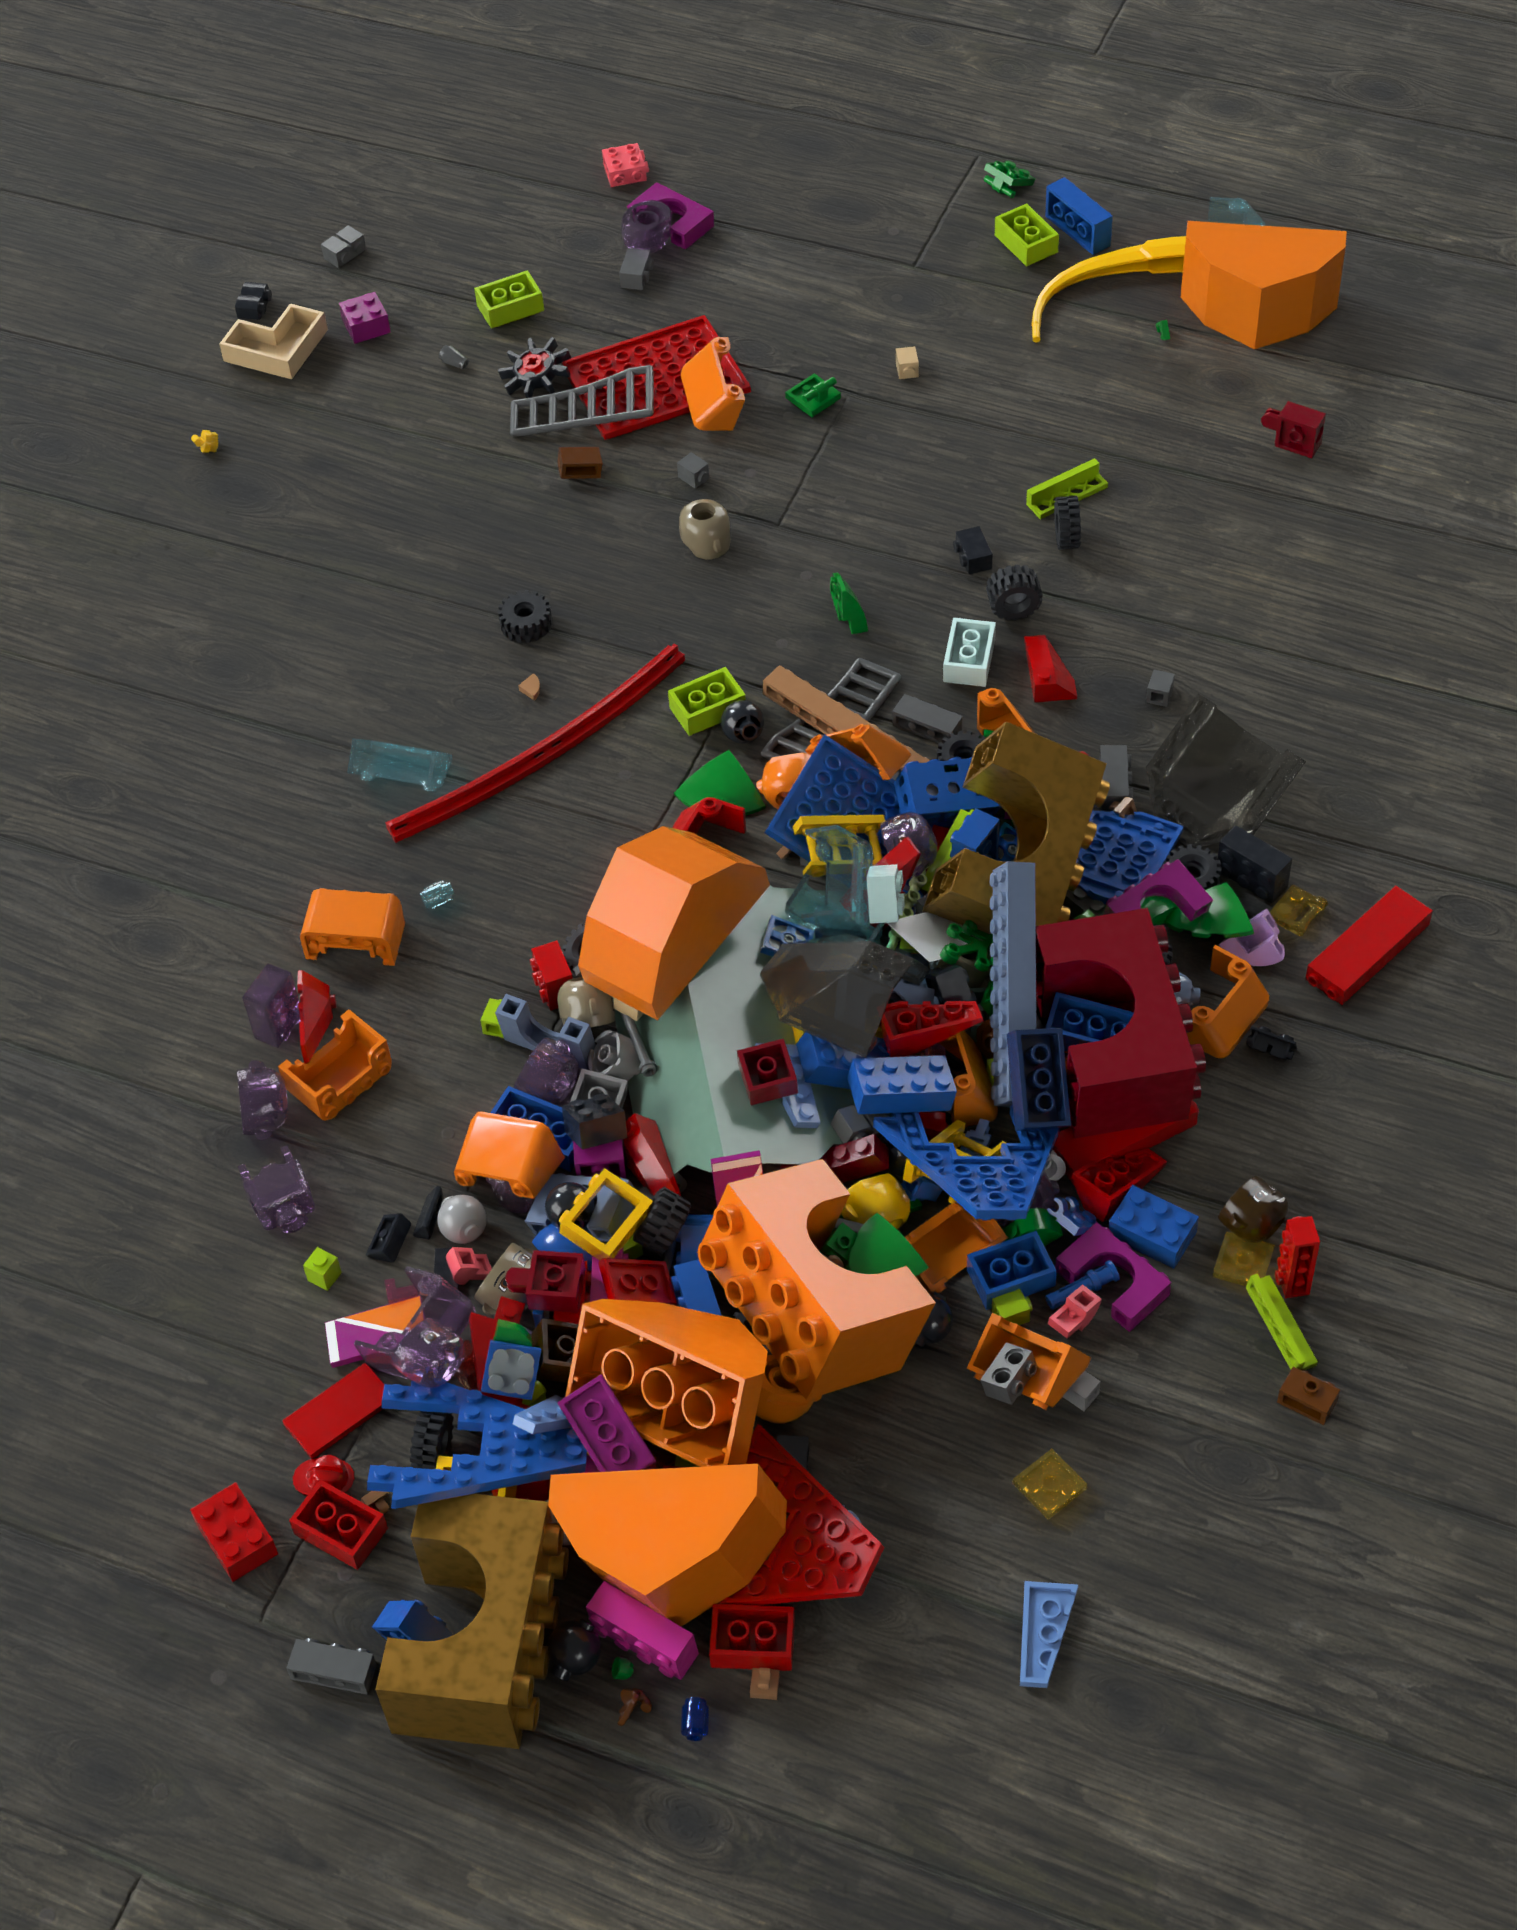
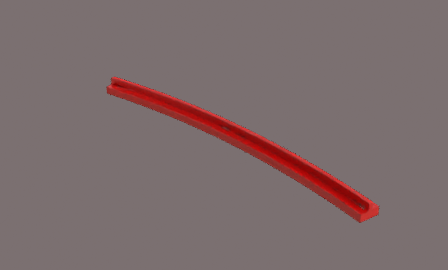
[385,644,685,843]

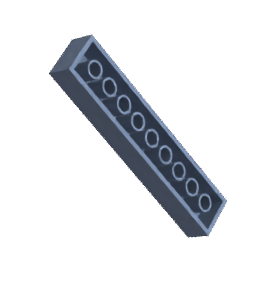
[990,861,1036,1107]

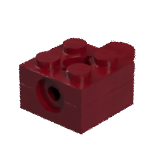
[1261,401,1326,459]
[505,1250,586,1313]

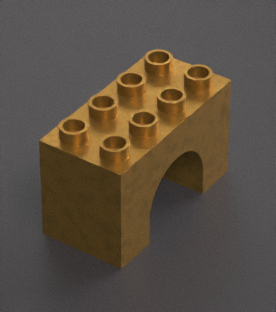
[922,722,1110,934]
[376,1494,569,1749]

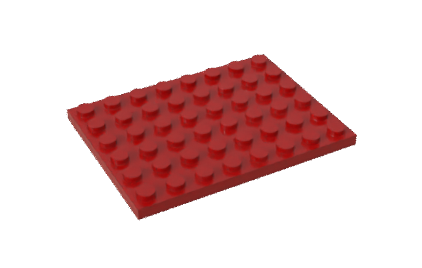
[561,315,751,440]

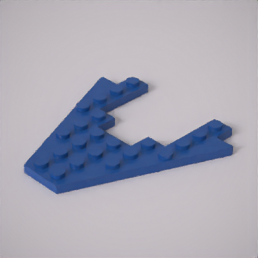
[873,1105,1061,1221]
[367,1372,587,1509]

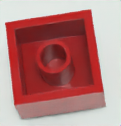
[529,940,573,1011]

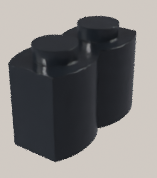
[235,282,272,320]

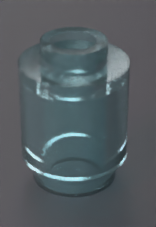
[419,879,454,909]

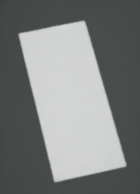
[887,912,983,962]

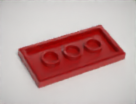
[282,1362,384,1459]

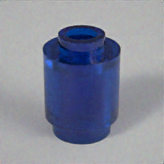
[681,1697,709,1741]

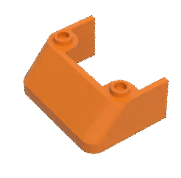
[1187,945,1269,1058]

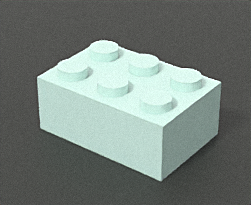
[943,618,996,687]
[867,864,905,924]

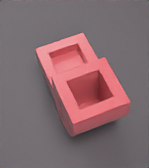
[446,1247,492,1285]
[1048,1284,1102,1338]

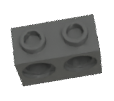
[980,1342,1038,1405]

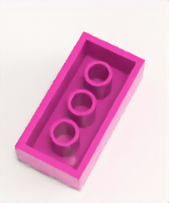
[586,1581,699,1680]

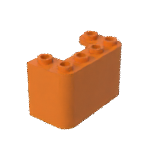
[300,888,405,966]
[278,1009,392,1121]

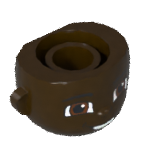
[1218,1176,1288,1243]

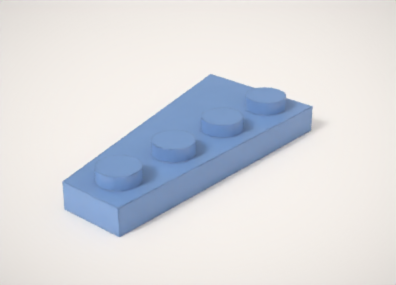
[755,1043,820,1128]
[513,1395,572,1434]
[1020,1581,1078,1688]

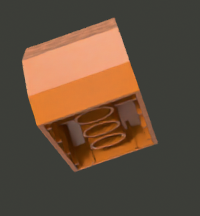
[1181,221,1347,350]
[578,826,770,1021]
[565,1299,768,1467]
[548,1464,787,1627]

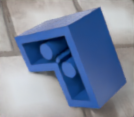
[676,1214,713,1275]
[372,1600,453,1641]

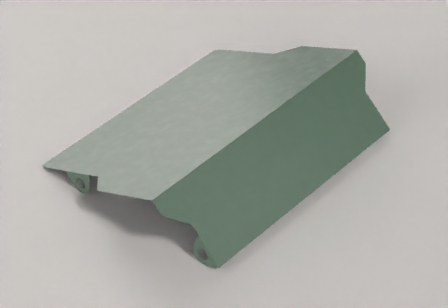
[613,885,894,1193]

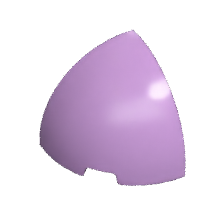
[1219,909,1285,966]

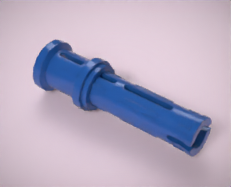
[1045,1260,1120,1310]

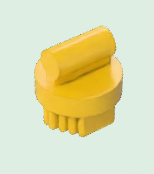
[191,430,219,453]

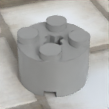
[588,1030,641,1081]

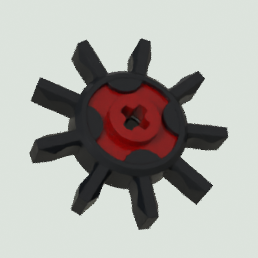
[498,337,571,398]

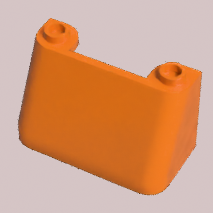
[681,337,745,431]
[977,688,1035,735]
[805,724,911,780]
[937,1030,998,1127]
[454,1112,565,1199]
[905,1202,1008,1294]
[967,1313,1091,1410]

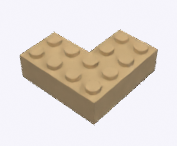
[219,304,328,379]

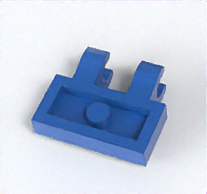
[1047,1196,1102,1236]

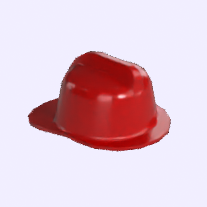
[293,1455,354,1495]

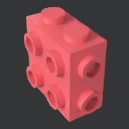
[602,143,649,187]

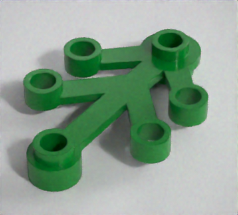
[940,920,993,972]

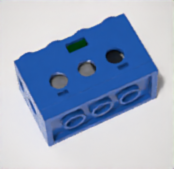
[894,756,1001,832]

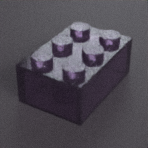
[242,963,300,1048]

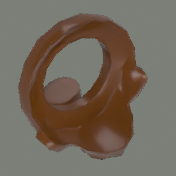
[617,1688,652,1726]

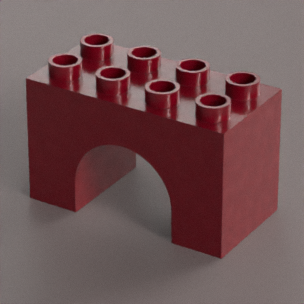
[1036,908,1206,1138]

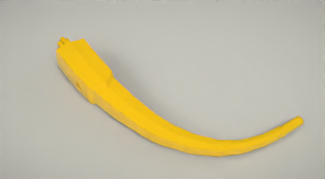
[1032,236,1186,342]

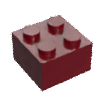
[737,1038,798,1106]

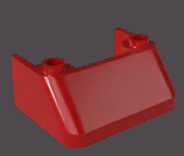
[672,797,746,834]

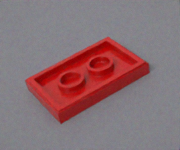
[598,1258,678,1306]

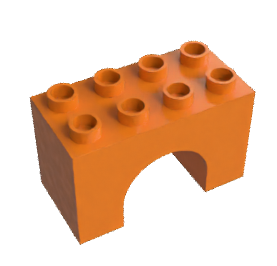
[697,1159,936,1400]

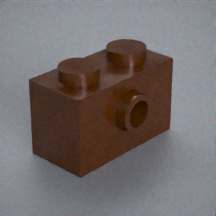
[557,447,603,479]
[1277,1367,1340,1425]

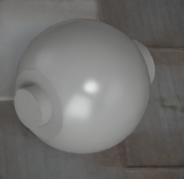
[437,1195,487,1244]

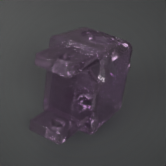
[238,1145,315,1234]

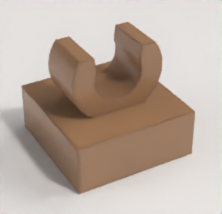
[1109,797,1137,818]
[360,1491,389,1514]
[750,1667,780,1700]

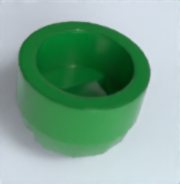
[612,1657,634,1680]

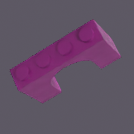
[627,182,714,250]
[1103,859,1213,922]
[1055,1222,1172,1332]

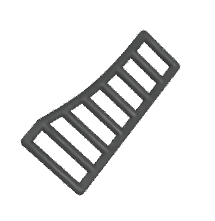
[510,365,654,437]
[761,658,901,760]

